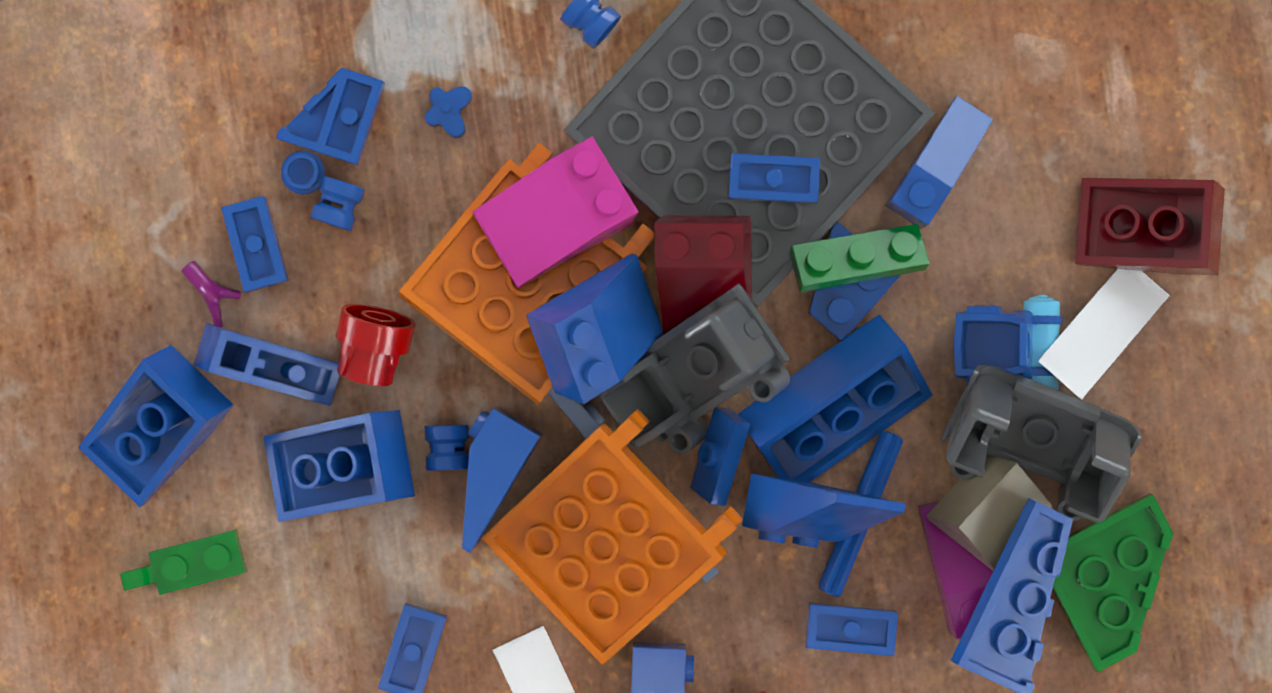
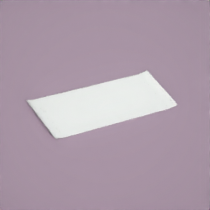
[1038,269,1170,400]
[492,626,575,693]

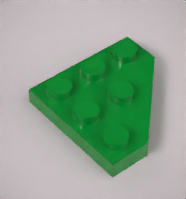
[1052,493,1174,672]

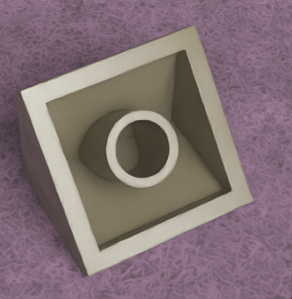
[927,454,1053,571]

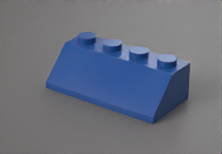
[738,315,933,482]

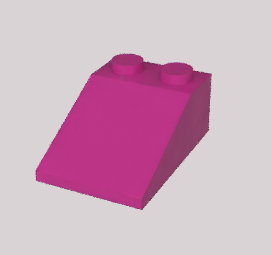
[473,136,638,289]

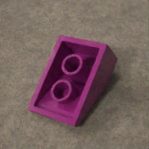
[918,501,993,639]

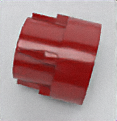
[336,304,416,386]

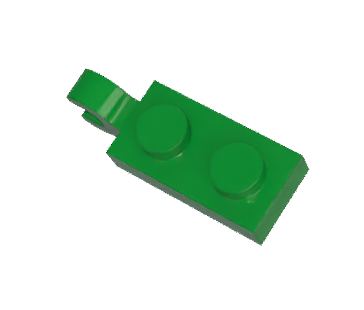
[120,529,247,595]

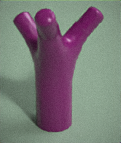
[181,261,241,327]

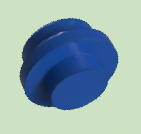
[281,151,325,195]

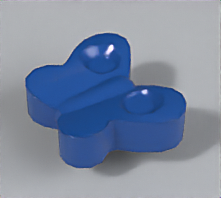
[425,87,473,138]

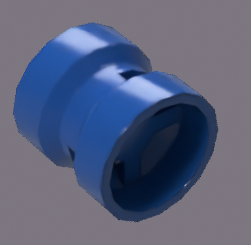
[560,0,621,49]
[310,176,365,231]
[424,425,469,471]

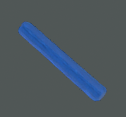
[819,431,903,597]

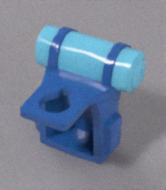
[954,295,1062,391]

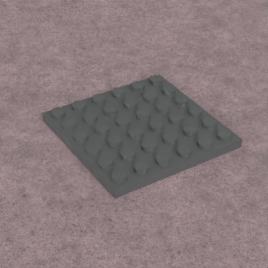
[564,0,935,308]

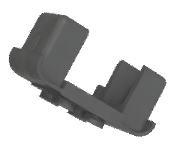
[599,283,790,454]
[940,364,1142,523]

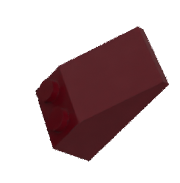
[1075,178,1225,276]
[654,215,752,334]

